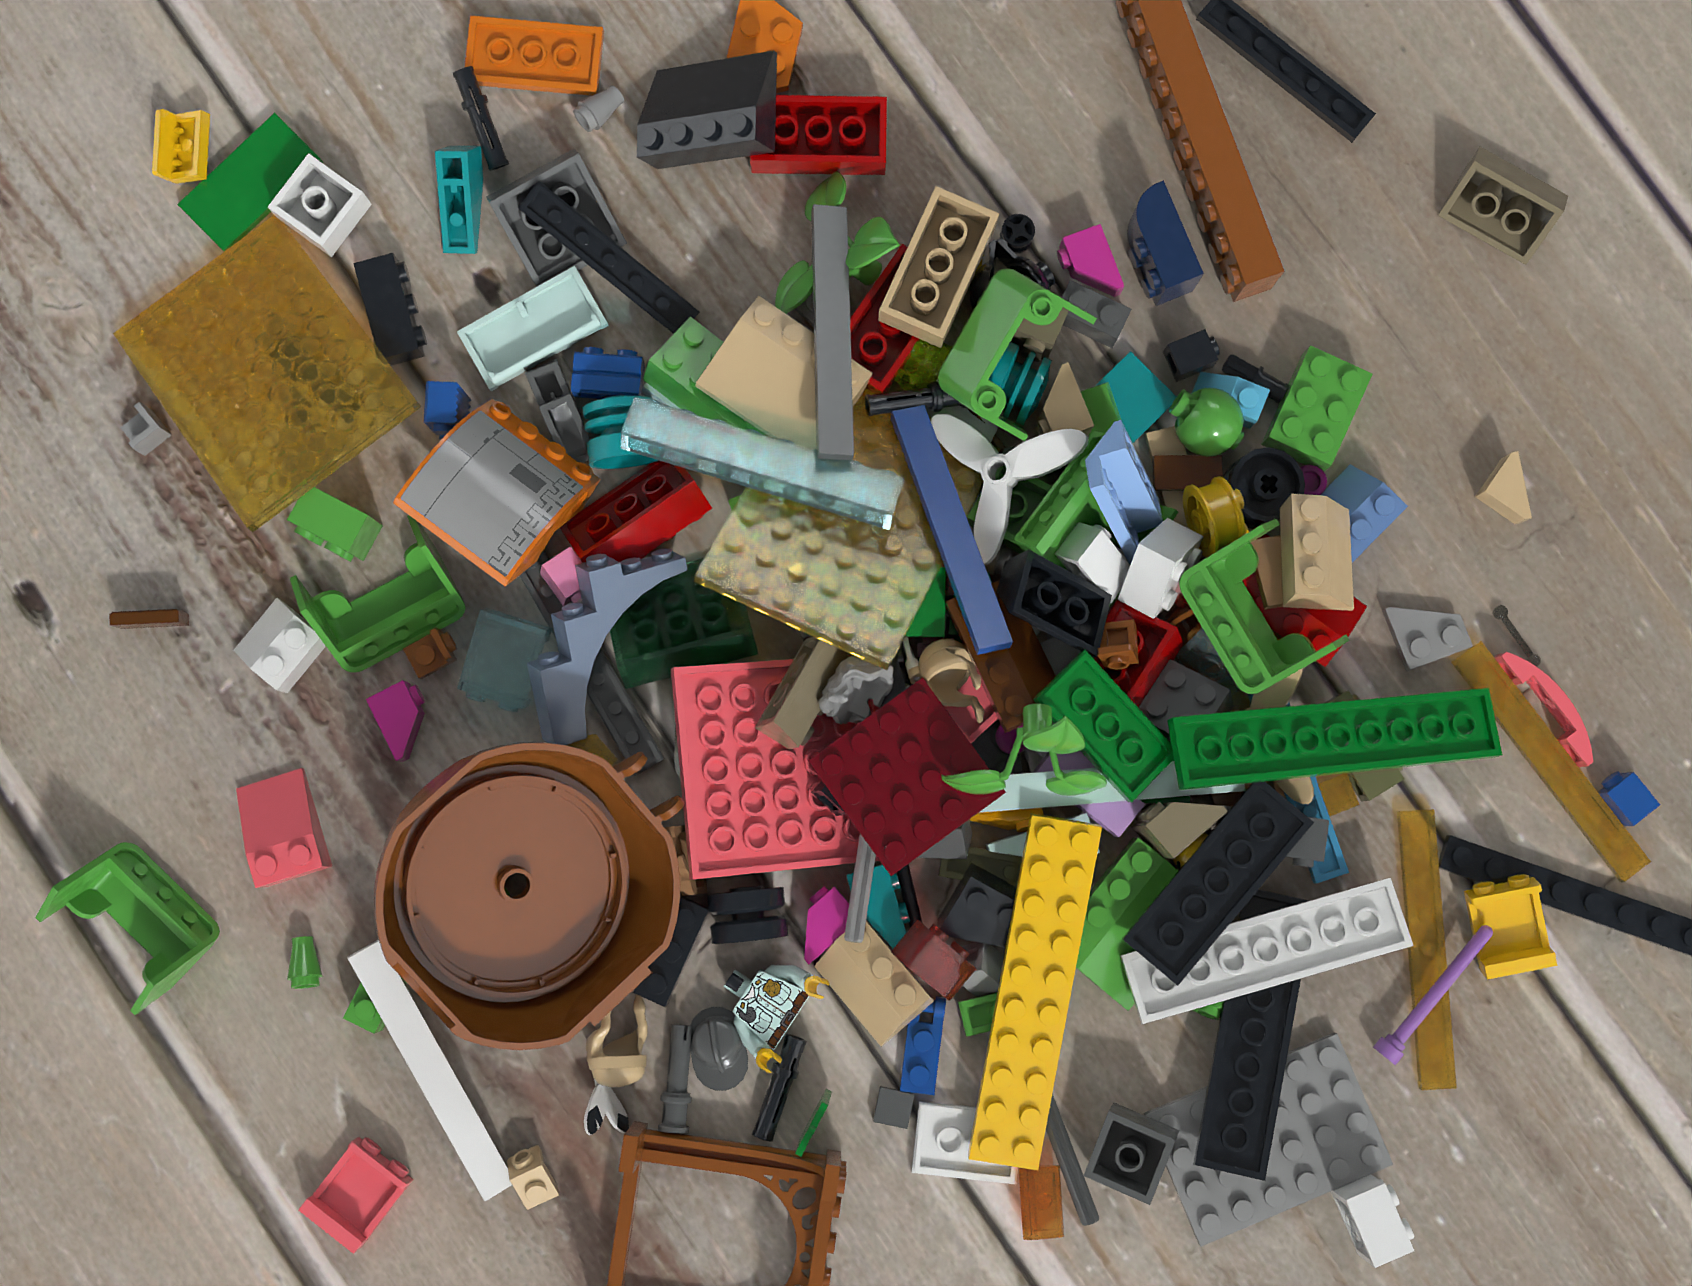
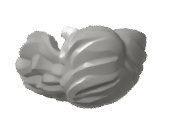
[818,653,893,724]

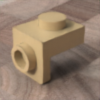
[507,1145,559,1210]

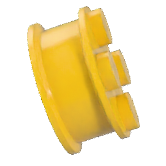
[1183,476,1249,558]

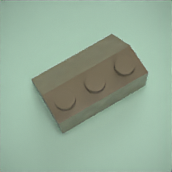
[1438,146,1568,265]
[755,631,849,750]
[1132,802,1228,858]

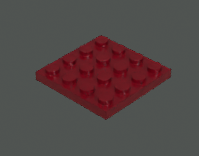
[808,677,1006,876]

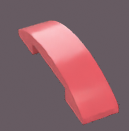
[1491,652,1593,768]

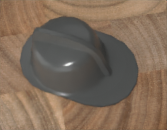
[690,1007,748,1091]

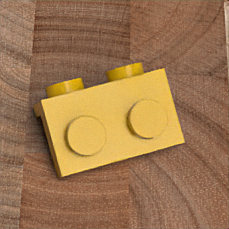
[152,109,210,184]

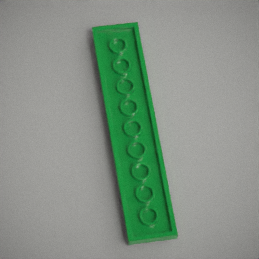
[1167,688,1503,790]

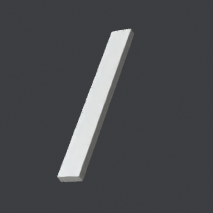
[347,939,512,1201]

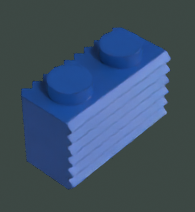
[424,381,471,440]

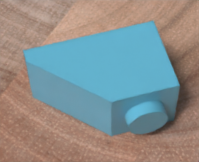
[1191,372,1270,429]

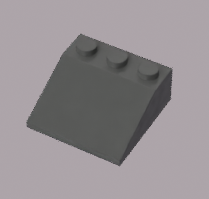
[486,149,627,287]

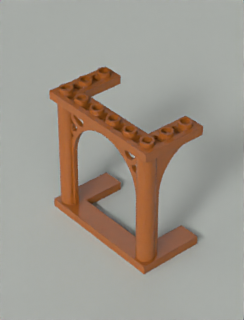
[607,1121,847,1286]

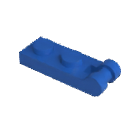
[900,996,946,1096]

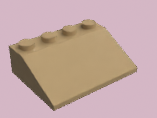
[695,296,873,464]

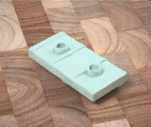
[457,266,609,391]

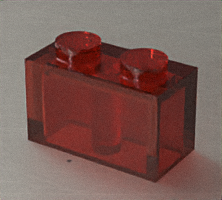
[891,920,976,1001]

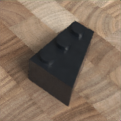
[937,863,1017,947]

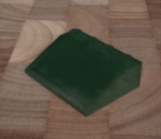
[610,551,759,689]

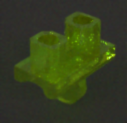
[894,339,952,390]

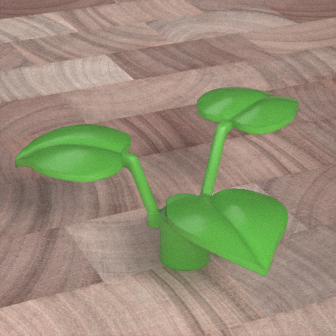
[775,171,900,314]
[941,704,1107,796]

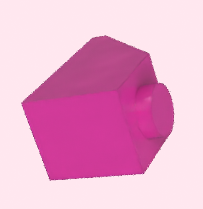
[1057,224,1124,297]
[366,680,425,762]
[804,886,849,965]

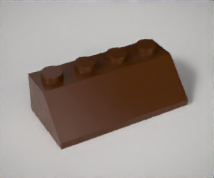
[945,580,1056,733]

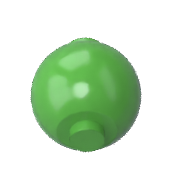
[1169,388,1245,456]

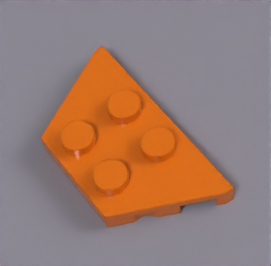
[727,0,803,93]

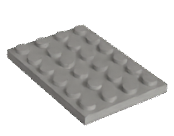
[1144,1033,1393,1247]

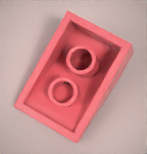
[236,768,332,888]

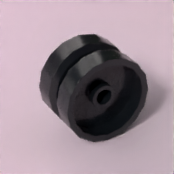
[1223,447,1305,529]
[707,885,788,944]

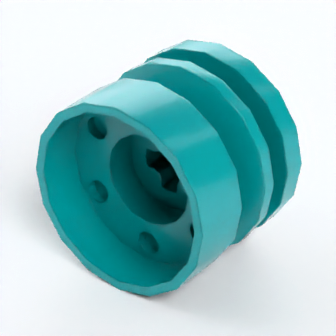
[988,342,1052,426]
[582,395,661,469]

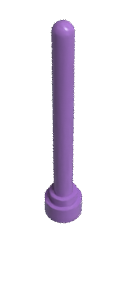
[1373,925,1493,1066]

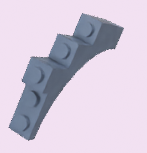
[527,549,687,745]

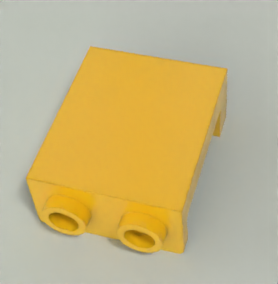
[1464,874,1558,980]

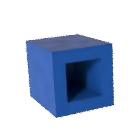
[1595,771,1660,827]

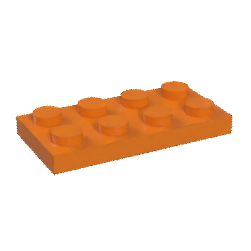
[464,15,604,96]

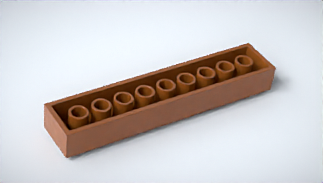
[1116,0,1285,302]

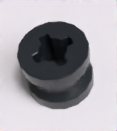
[1000,214,1035,254]

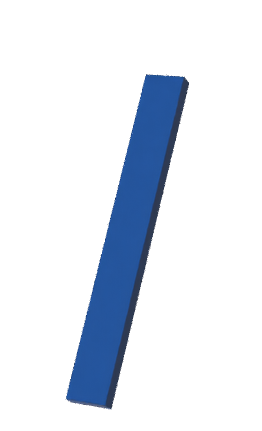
[891,405,1013,655]

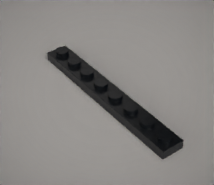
[1436,835,1692,957]

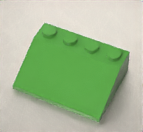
[1076,837,1178,1011]

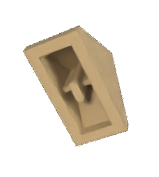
[1475,451,1532,524]

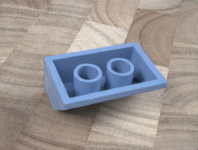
[1321,464,1408,563]

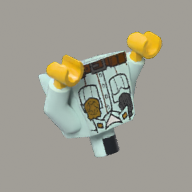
[723,965,830,1073]

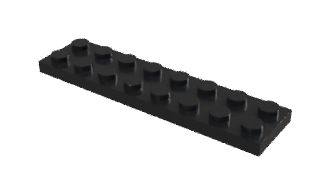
[1193,889,1310,1181]

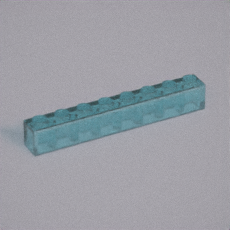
[621,397,904,530]

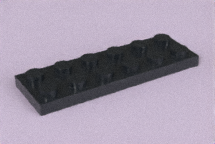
[1122,781,1314,986]

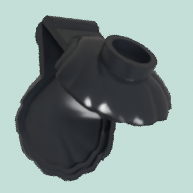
[970,239,1055,310]

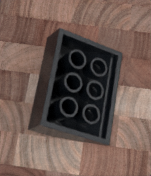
[637,50,777,169]

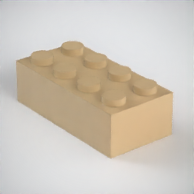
[878,186,999,348]

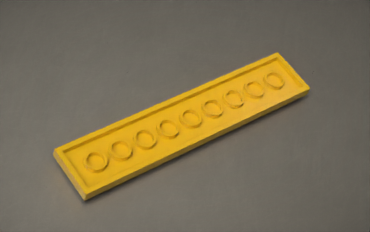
[968,813,1102,1170]

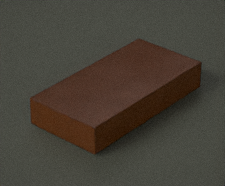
[1152,455,1223,491]
[109,609,189,629]

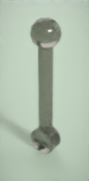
[1493,605,1541,667]

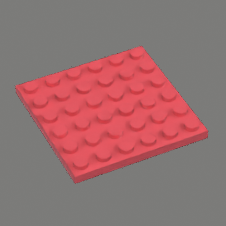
[671,655,880,880]

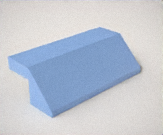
[1085,420,1163,564]

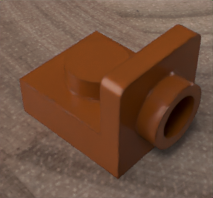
[403,627,457,679]

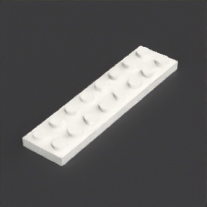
[1120,878,1414,1025]

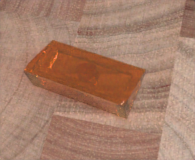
[1019,1165,1064,1240]

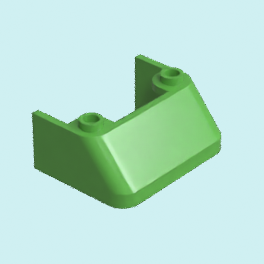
[938,268,1097,441]
[290,515,465,672]
[1179,519,1349,694]
[35,842,220,1015]

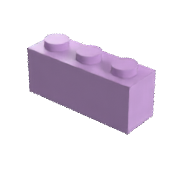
[1033,751,1145,837]

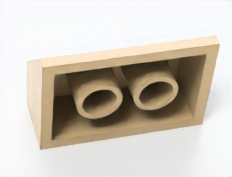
[1280,494,1354,611]
[814,921,934,1047]

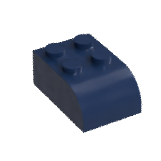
[1127,180,1204,306]

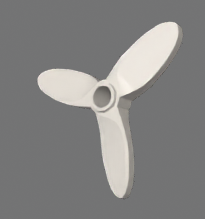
[931,414,1089,565]

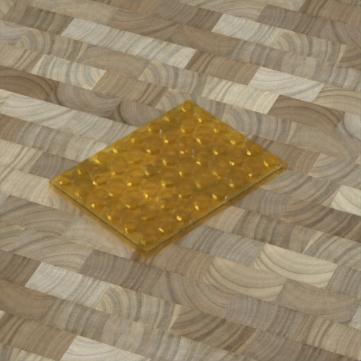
[113,215,421,533]
[694,388,1001,670]

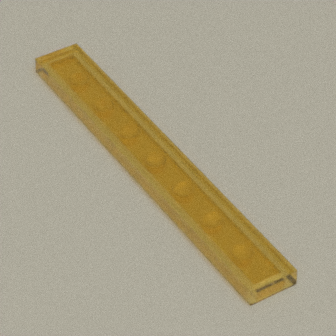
[1451,641,1651,882]
[1397,809,1457,1090]

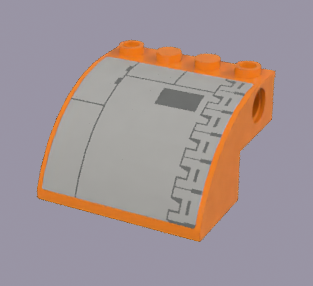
[393,398,601,587]

